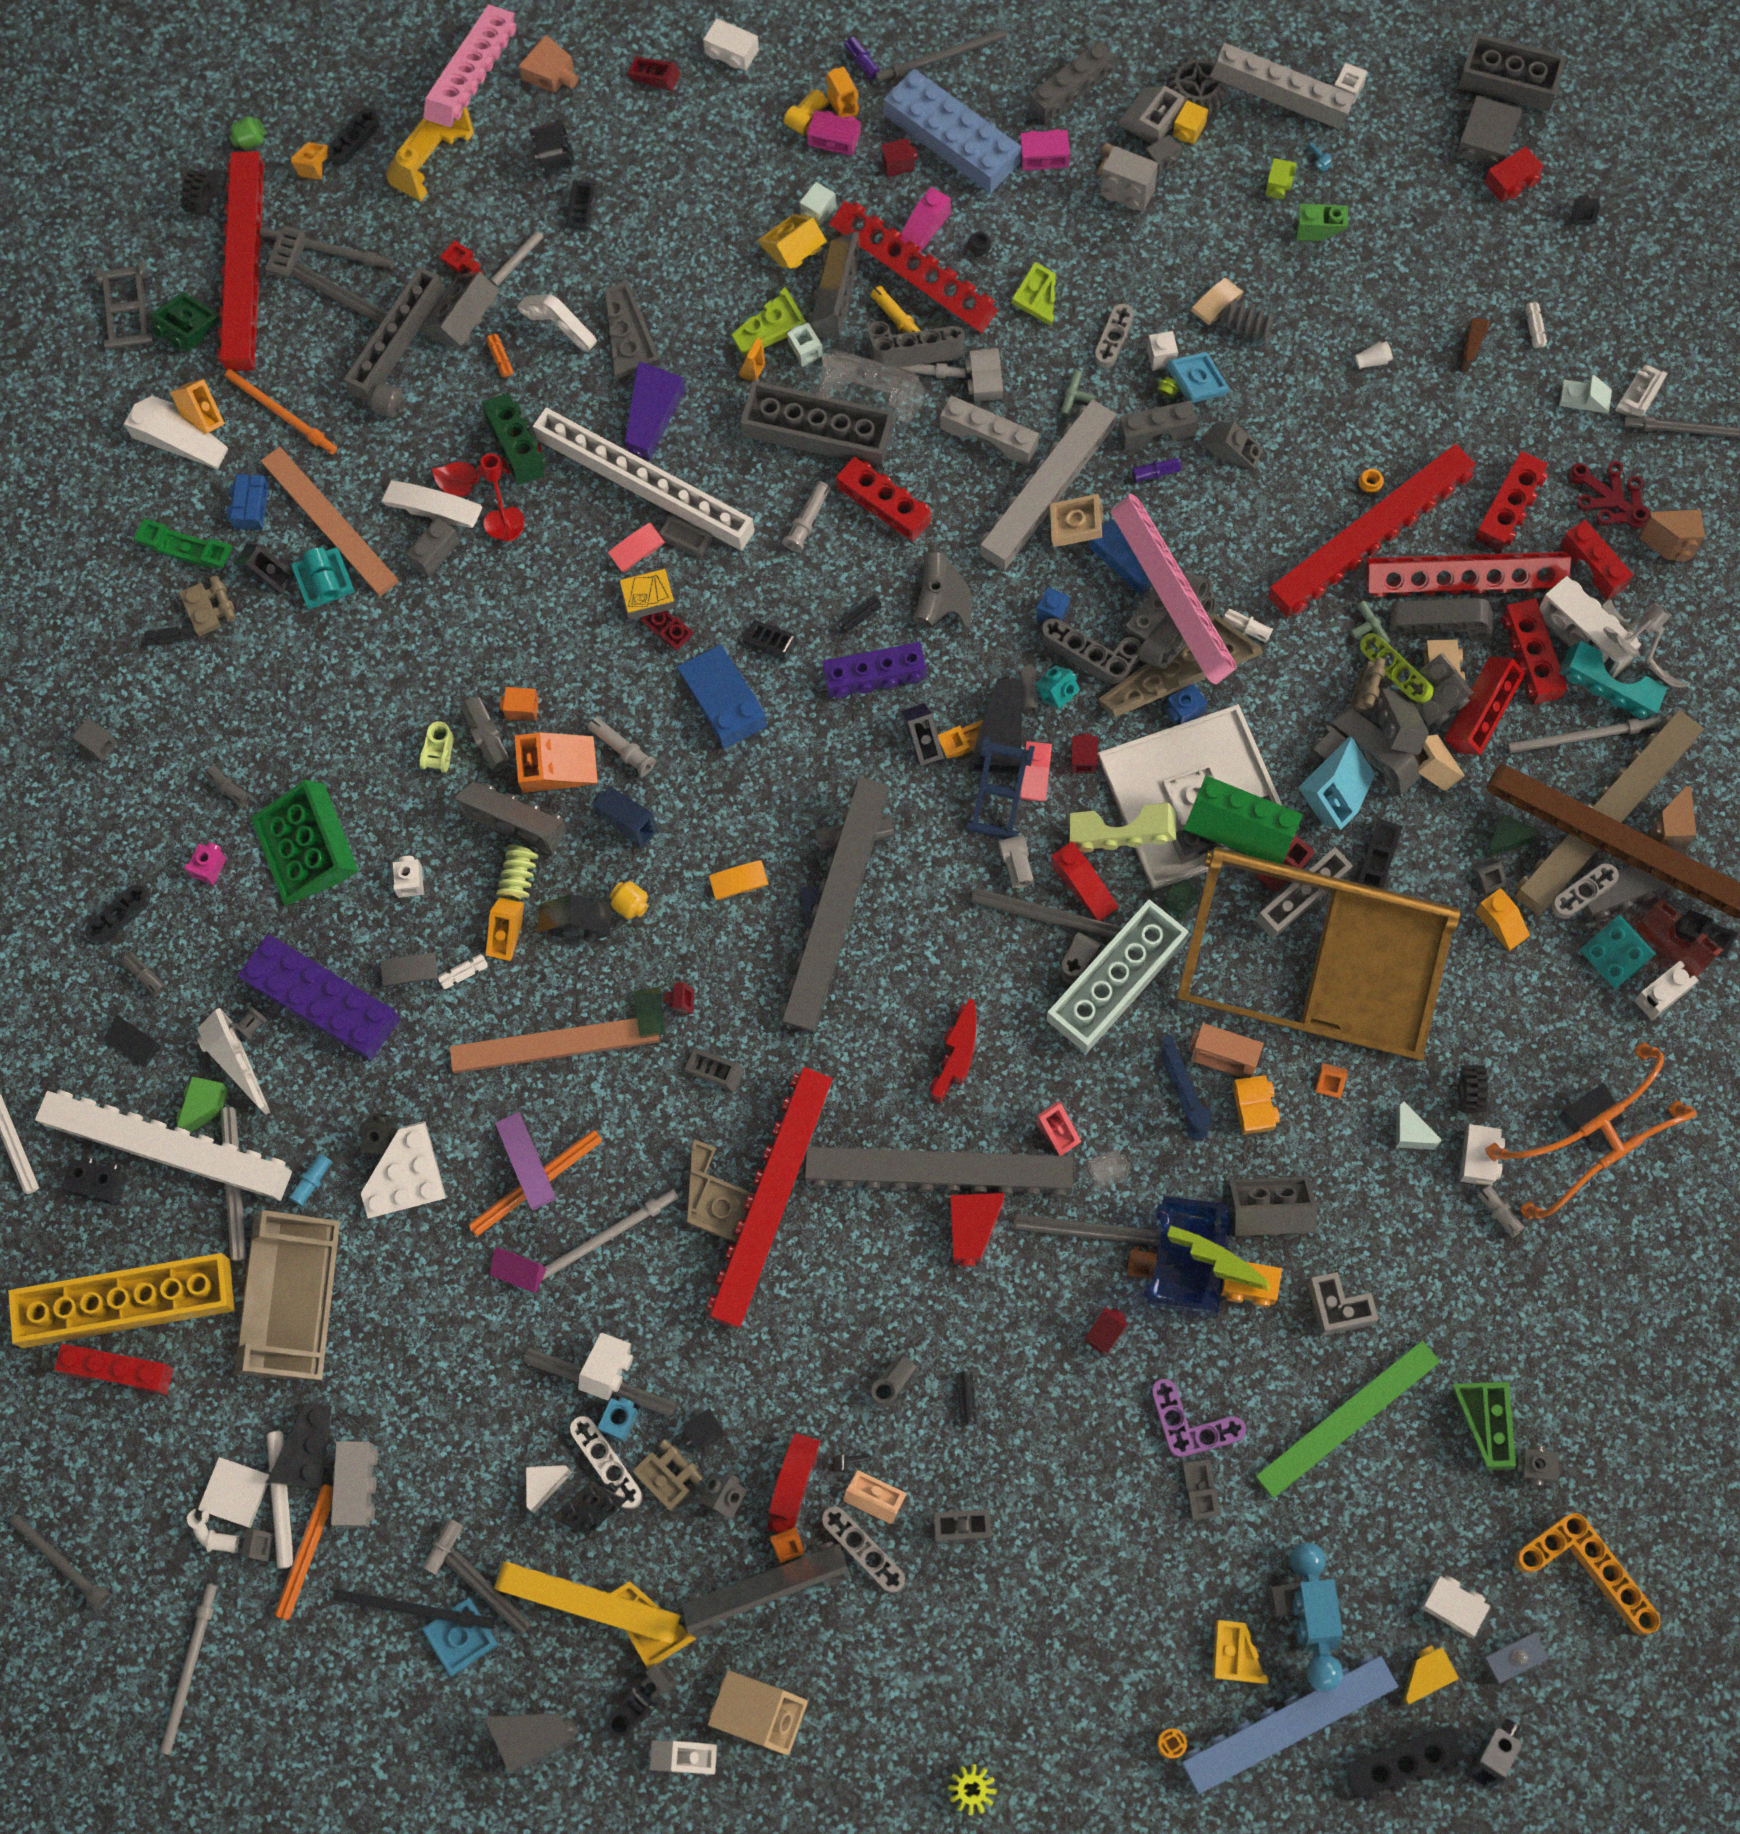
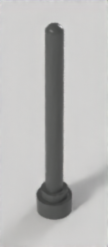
[10,1514,111,1611]

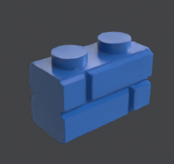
[226,474,269,530]

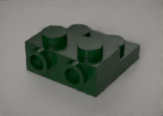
[150,292,220,352]

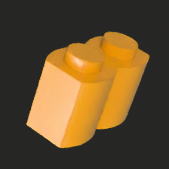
[825,67,859,117]
[1232,1075,1279,1135]

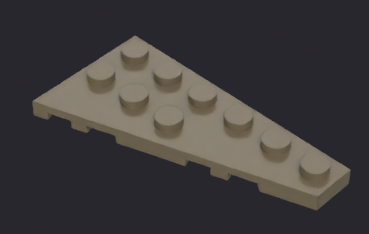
[1098,614,1263,717]

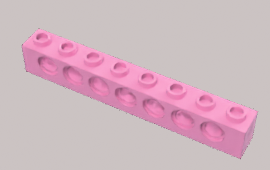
[423,4,516,128]

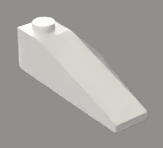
[124,396,228,469]
[197,1008,270,1115]

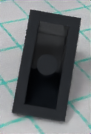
[233,544,295,594]
[901,703,944,766]

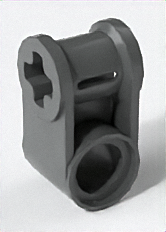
[1061,932,1102,985]

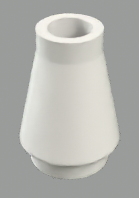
[1355,341,1393,369]

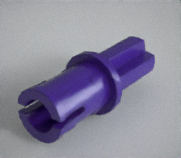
[844,36,881,80]
[1132,458,1182,483]

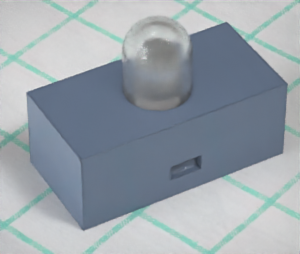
[1482,1632,1549,1685]

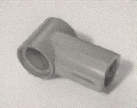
[998,835,1034,889]

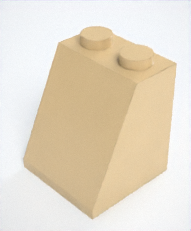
[708,1670,808,1756]

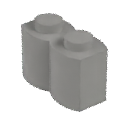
[965,348,1003,402]

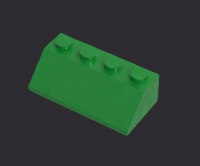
[1184,775,1303,864]

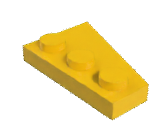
[611,1581,696,1670]

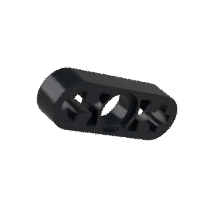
[327,108,380,166]
[85,885,150,945]

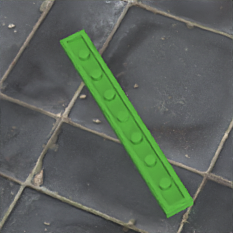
[1255,1340,1440,1499]

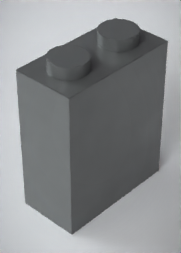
[1456,96,1523,167]

